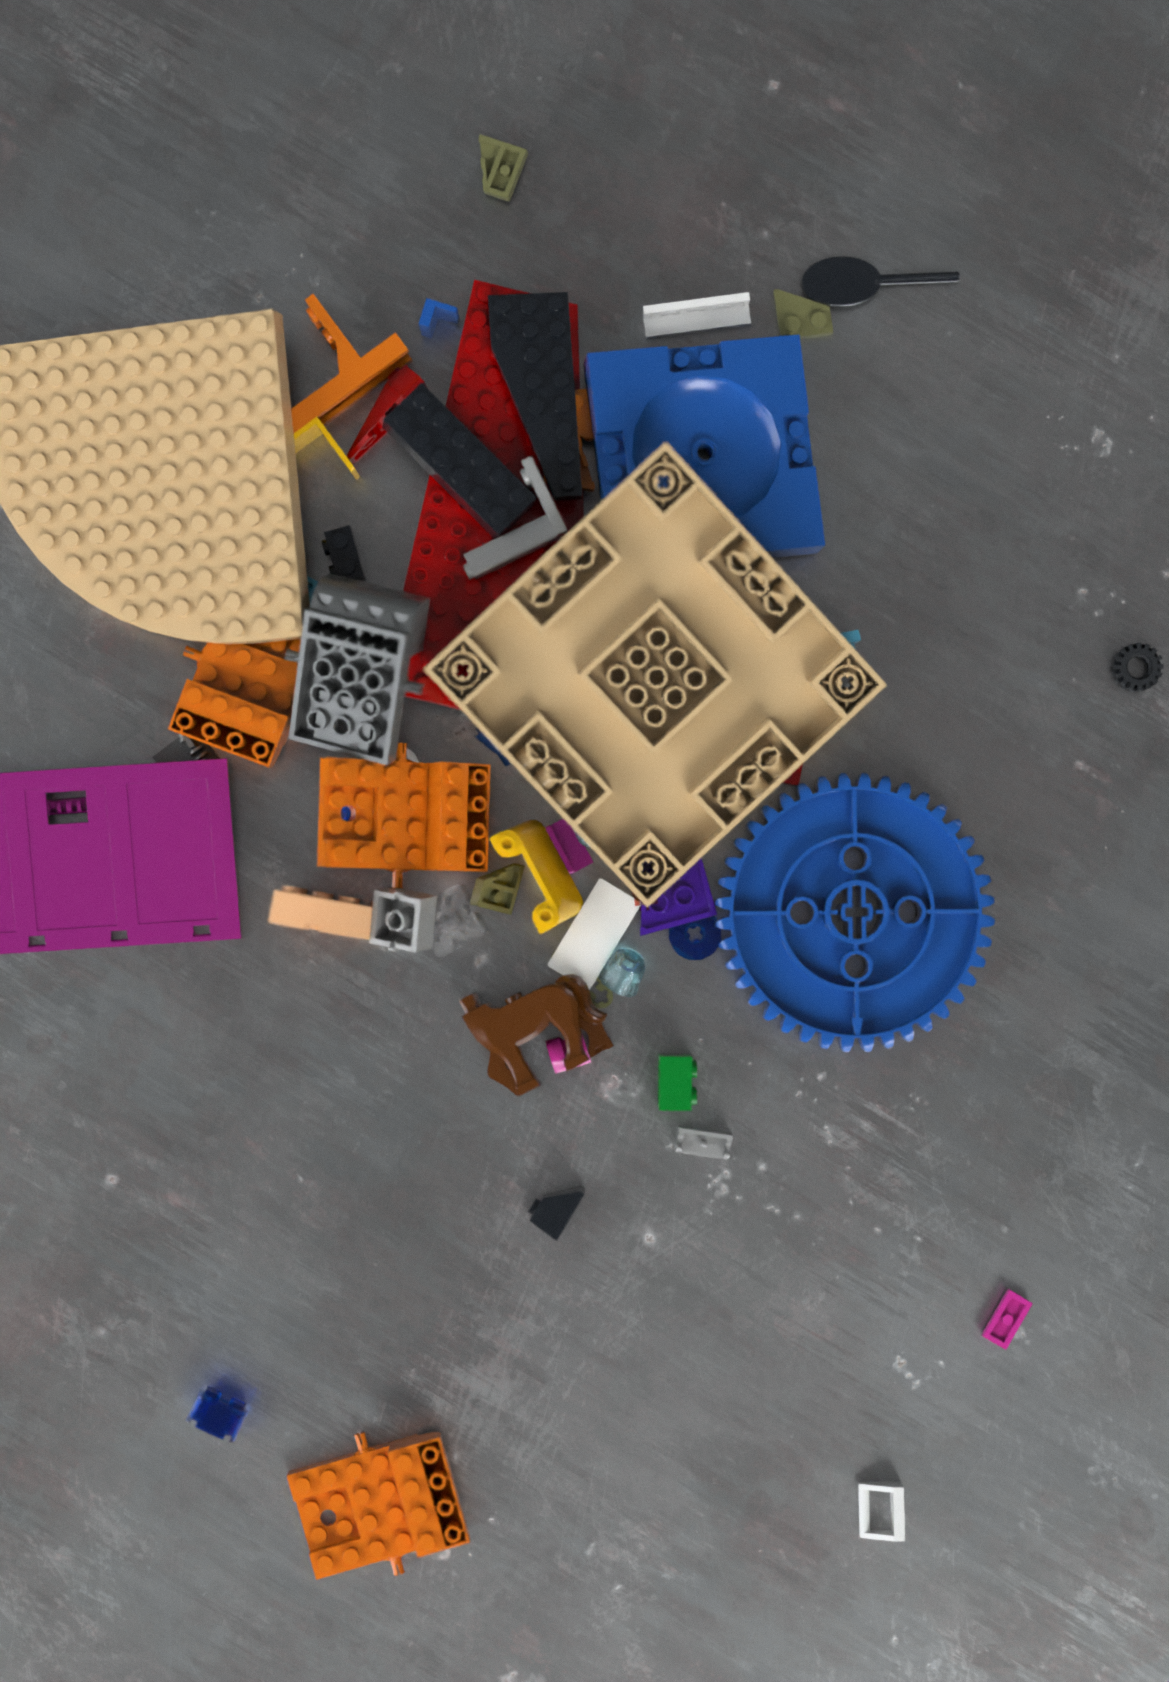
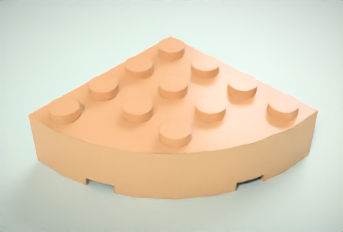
[268,886,373,940]

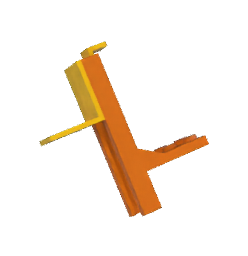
[291,294,413,480]

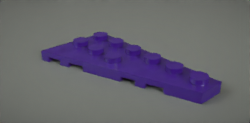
[640,857,717,936]

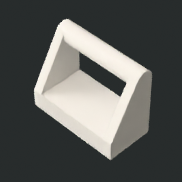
[858,1481,905,1542]

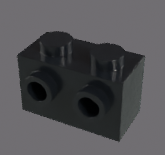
[321,525,367,581]

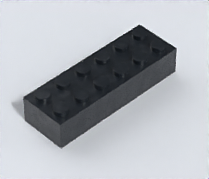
[382,383,537,539]

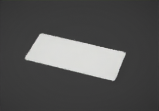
[548,878,641,990]

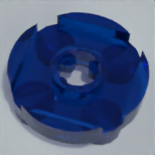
[669,916,721,960]

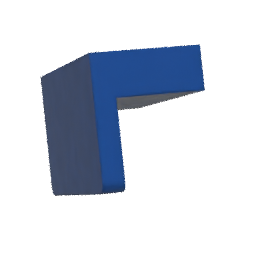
[418,298,460,339]

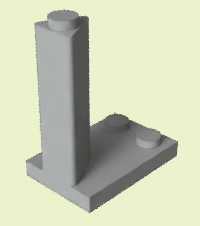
[463,457,567,580]

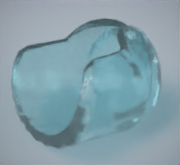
[598,948,646,997]

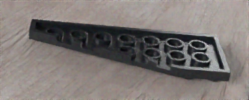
[488,292,582,500]

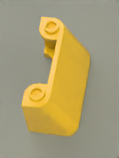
[489,819,583,934]

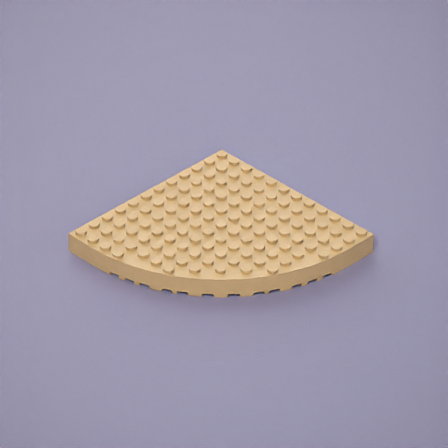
[0,309,310,644]

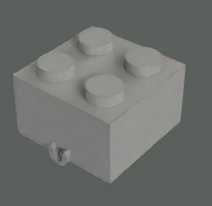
[369,886,437,953]

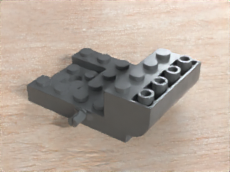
[285,574,430,765]

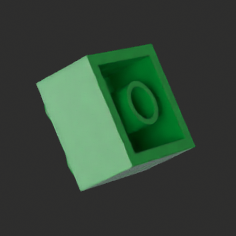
[657,1053,697,1111]

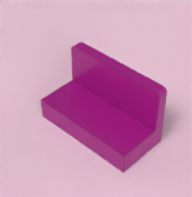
[545,818,594,875]

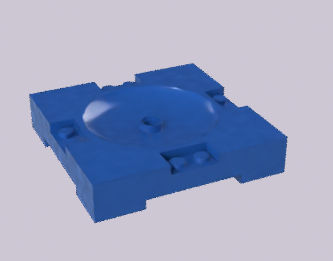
[583,334,825,558]

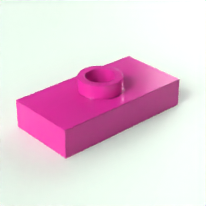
[981,1289,1033,1350]

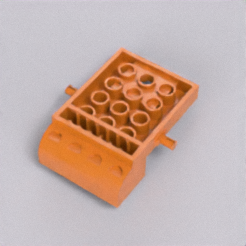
[168,639,301,768]
[317,743,491,888]
[287,1432,471,1580]

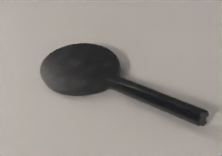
[802,256,960,306]

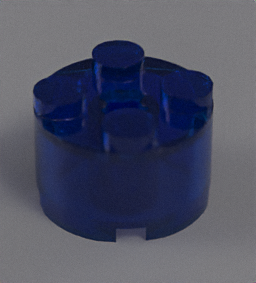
[186,1386,248,1443]

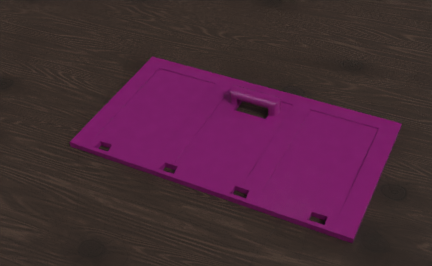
[0,758,242,954]

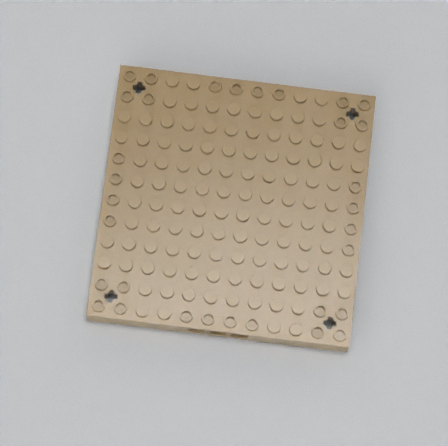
[424,442,887,907]

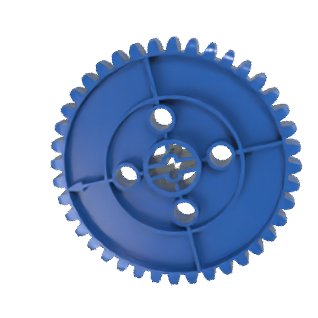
[715,773,995,1052]

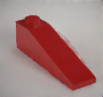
[346,365,428,465]

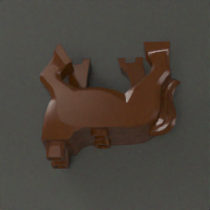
[459,974,614,1097]

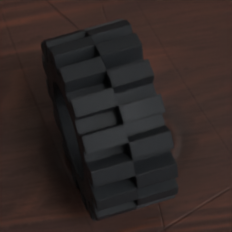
[1111,643,1164,692]

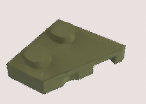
[479,134,528,202]
[773,289,833,339]
[469,863,525,915]

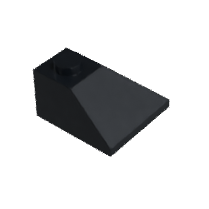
[528,1186,585,1241]

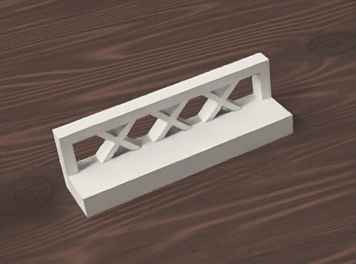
[642,292,751,339]

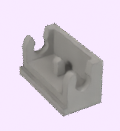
[675,1126,733,1160]

